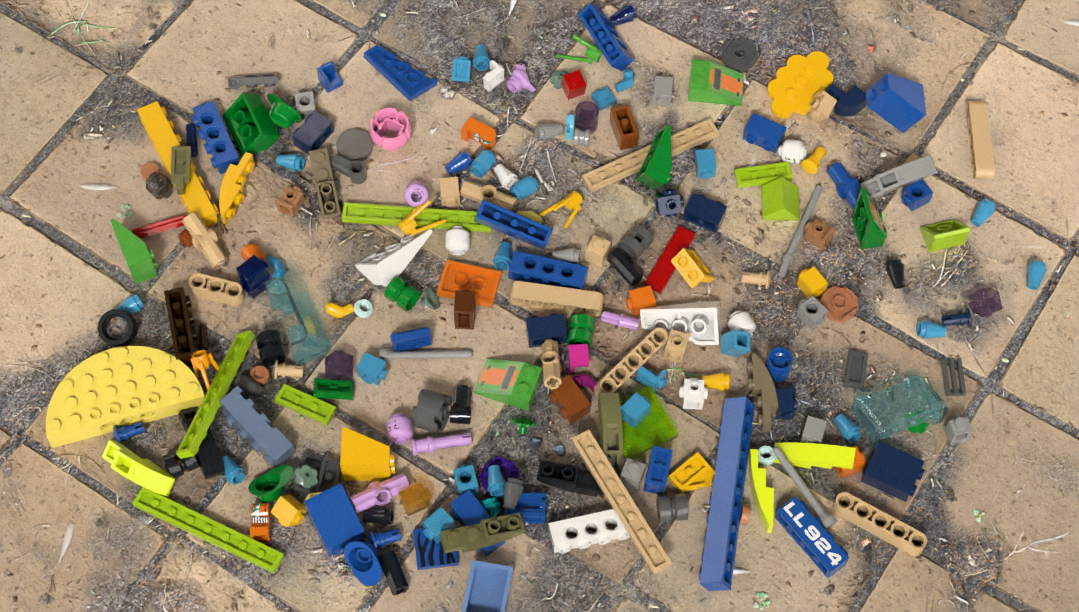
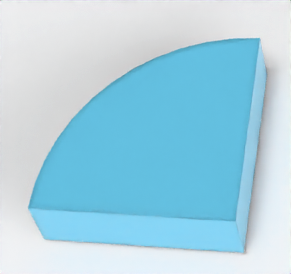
[566,115,574,140]

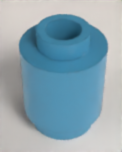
[470,150,496,178]
[510,175,538,200]

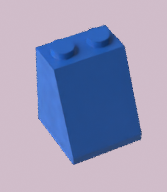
[865,73,926,133]
[304,483,366,557]

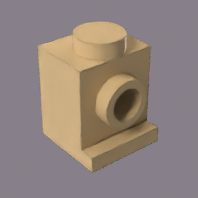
[808,90,837,122]

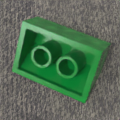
[222,92,280,157]

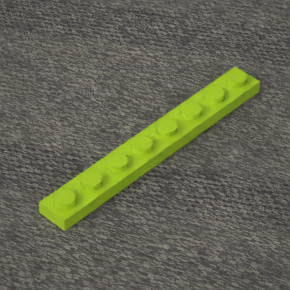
[342,202,492,233]
[176,330,255,459]
[132,487,285,574]

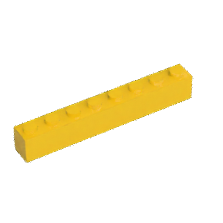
[137,101,219,227]

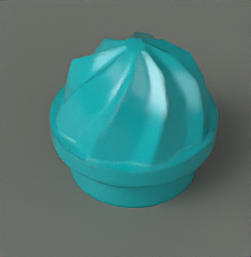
[481,497,501,517]

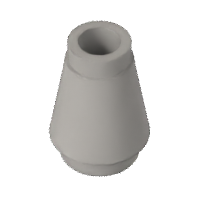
[535,123,563,141]
[553,247,581,264]

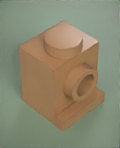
[276,186,305,218]
[804,219,835,250]

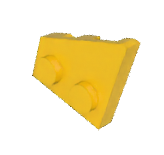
[667,452,715,493]

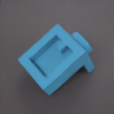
[451,56,472,83]
[636,366,667,393]

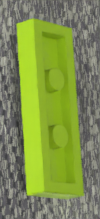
[734,162,792,188]
[275,384,337,426]

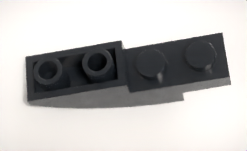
[178,407,225,479]
[536,460,620,497]

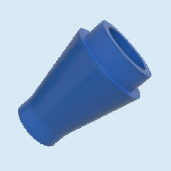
[444,151,473,176]

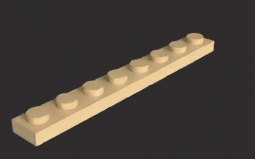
[582,119,719,193]
[572,430,672,575]

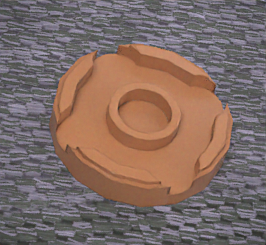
[820,286,858,322]

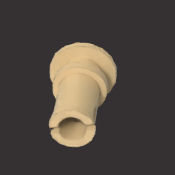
[741,271,771,290]
[273,360,303,379]

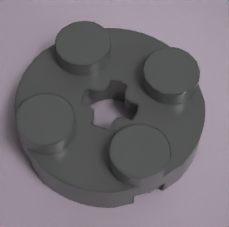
[722,38,758,73]

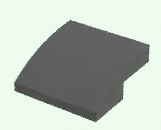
[292,453,341,495]

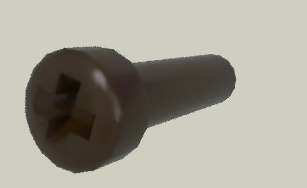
[199,324,208,351]

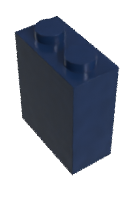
[861,441,925,502]

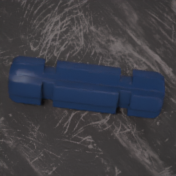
[186,123,198,157]

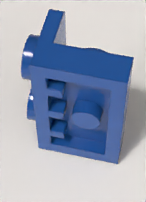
[390,327,432,351]

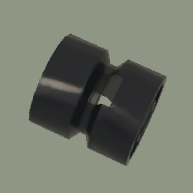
[255,330,286,366]
[162,452,199,479]

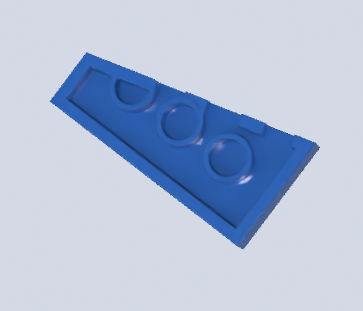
[363,45,438,101]

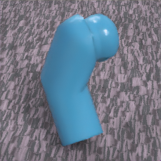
[614,69,635,93]
[266,255,286,280]

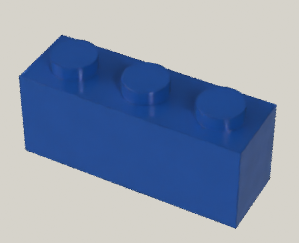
[449,490,505,556]

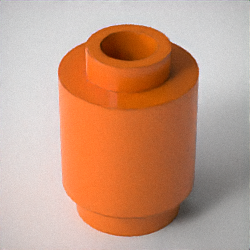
[241,243,268,272]

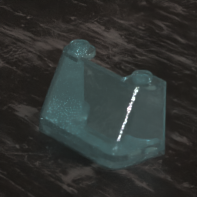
[265,278,330,365]
[851,375,948,449]

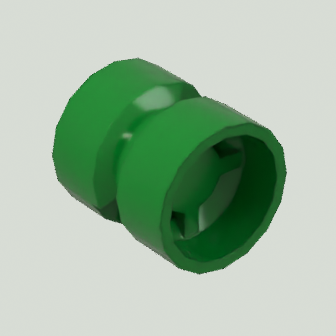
[384,276,421,312]
[567,314,595,349]

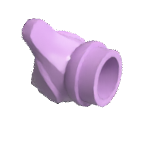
[506,63,536,93]

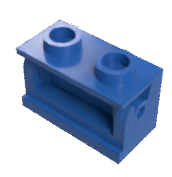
[743,113,787,153]
[643,446,673,495]
[505,491,546,524]

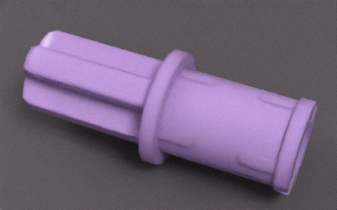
[601,311,640,331]

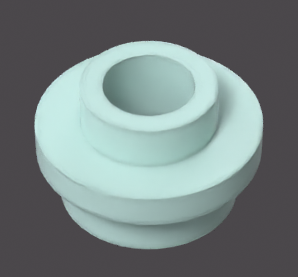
[354,299,373,318]
[758,446,776,465]

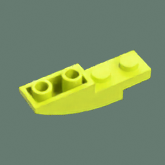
[102,439,175,496]

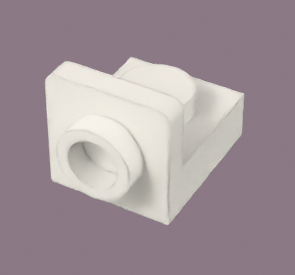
[483,60,504,92]

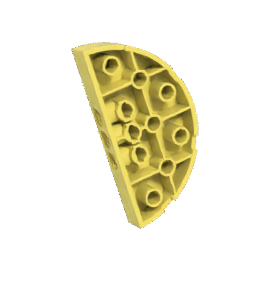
[46,346,205,448]

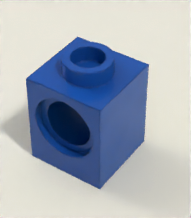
[901,179,933,211]

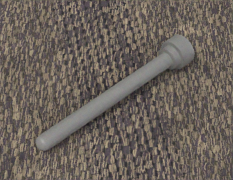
[379,348,473,363]
[773,447,837,530]

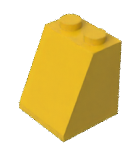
[340,428,396,481]

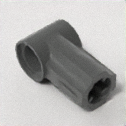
[330,153,367,184]

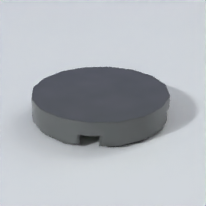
[336,129,373,161]

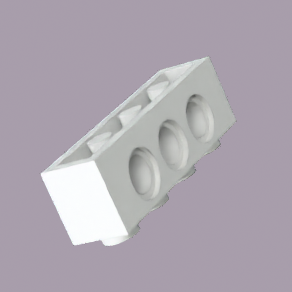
[548,509,630,553]

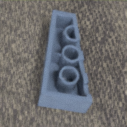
[220,386,295,467]

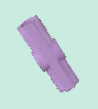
[349,473,410,514]

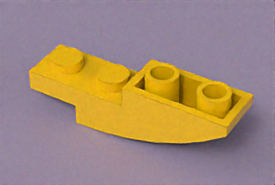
[219,152,255,224]

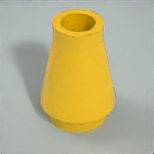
[702,372,730,392]

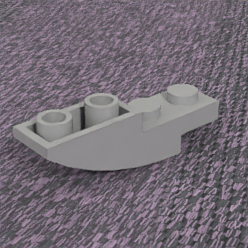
[860,155,938,199]

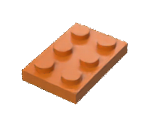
[437,260,502,308]

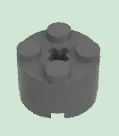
[411,389,452,434]

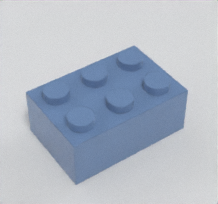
[462,560,513,612]

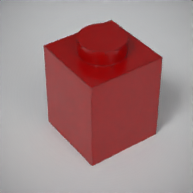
[561,70,587,100]

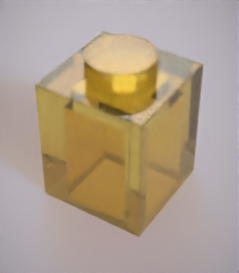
[399,482,432,516]

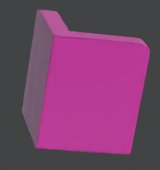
[568,344,589,374]

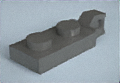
[228,73,279,90]

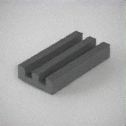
[941,358,966,396]

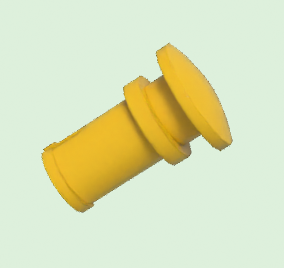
[801,146,826,174]

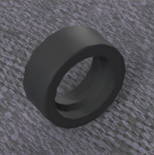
[97,309,137,347]

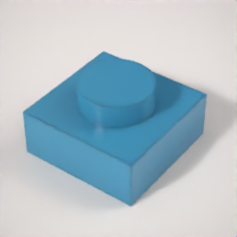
[591,87,616,111]

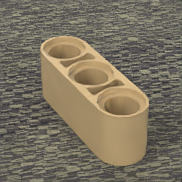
[189,273,244,306]

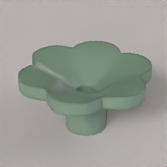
[550,70,569,89]
[421,287,440,310]
[295,464,318,489]

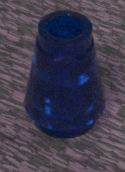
[609,5,637,27]

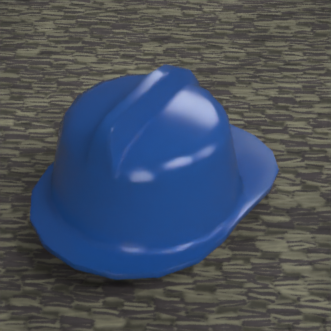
[344,540,382,586]

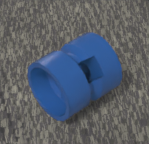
[765,347,793,382]

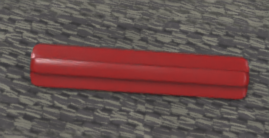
[132,214,186,239]

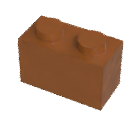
[610,105,639,150]
[548,375,591,424]

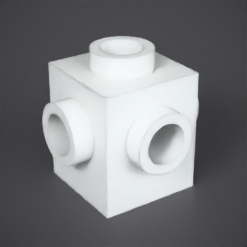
[679,378,708,410]

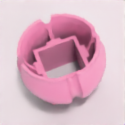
[369,108,411,152]

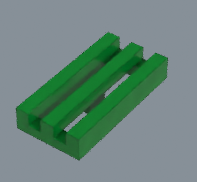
[313,378,353,400]

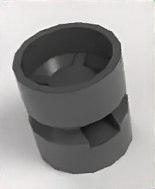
[618,225,654,261]
[656,494,688,522]

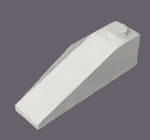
[355,229,433,287]
[640,301,721,345]

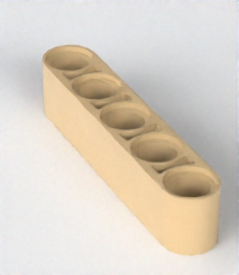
[966,101,995,179]
[509,281,604,317]
[594,327,668,397]
[833,492,927,556]

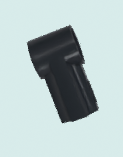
[450,384,472,424]

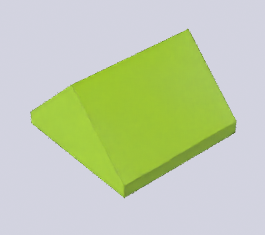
[761,177,800,221]
[920,219,970,252]

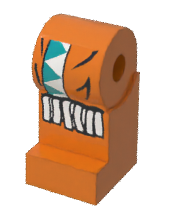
[461,117,496,148]
[250,503,271,542]

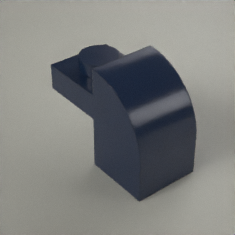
[826,83,867,117]

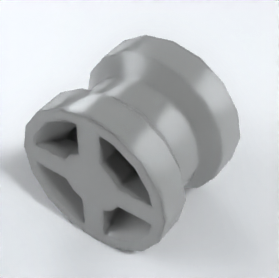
[573,128,590,147]

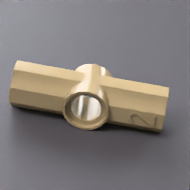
[460,180,518,212]
[182,212,228,268]
[541,339,562,390]

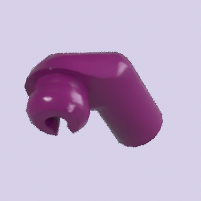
[573,374,597,394]

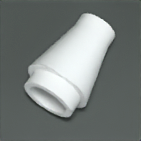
[494,164,518,190]

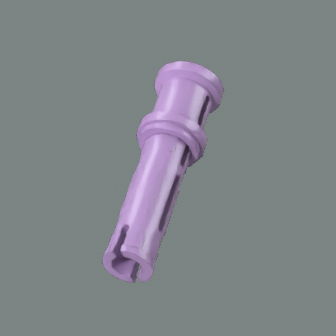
[410,432,472,456]

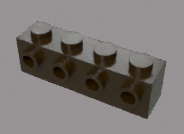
[164,287,200,367]

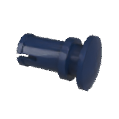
[941,308,972,327]

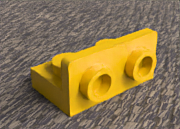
[671,248,715,288]

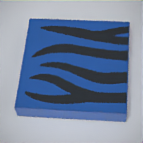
[413,529,458,570]

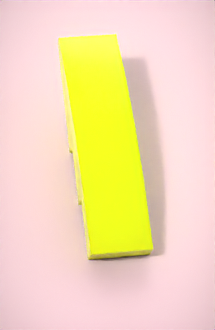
[773,442,856,469]
[748,449,774,533]

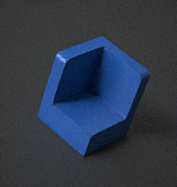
[317,61,343,93]

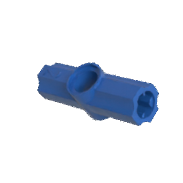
[827,162,861,210]

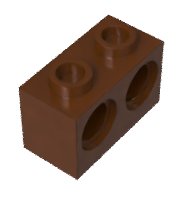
[454,289,476,330]

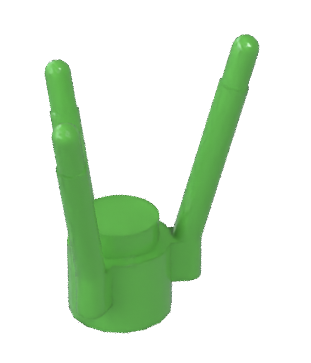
[557,34,602,65]

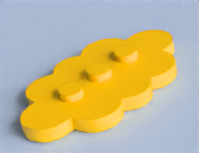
[767,51,833,119]

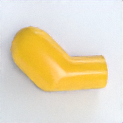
[325,302,354,318]

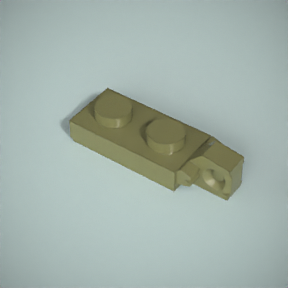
[170,146,192,195]

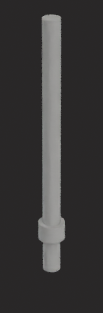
[778,185,823,277]

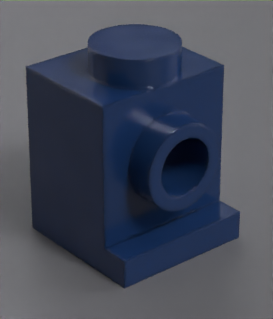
[776,388,797,420]

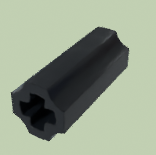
[607,248,643,286]
[378,550,409,595]

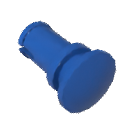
[113,421,145,443]
[369,528,402,549]

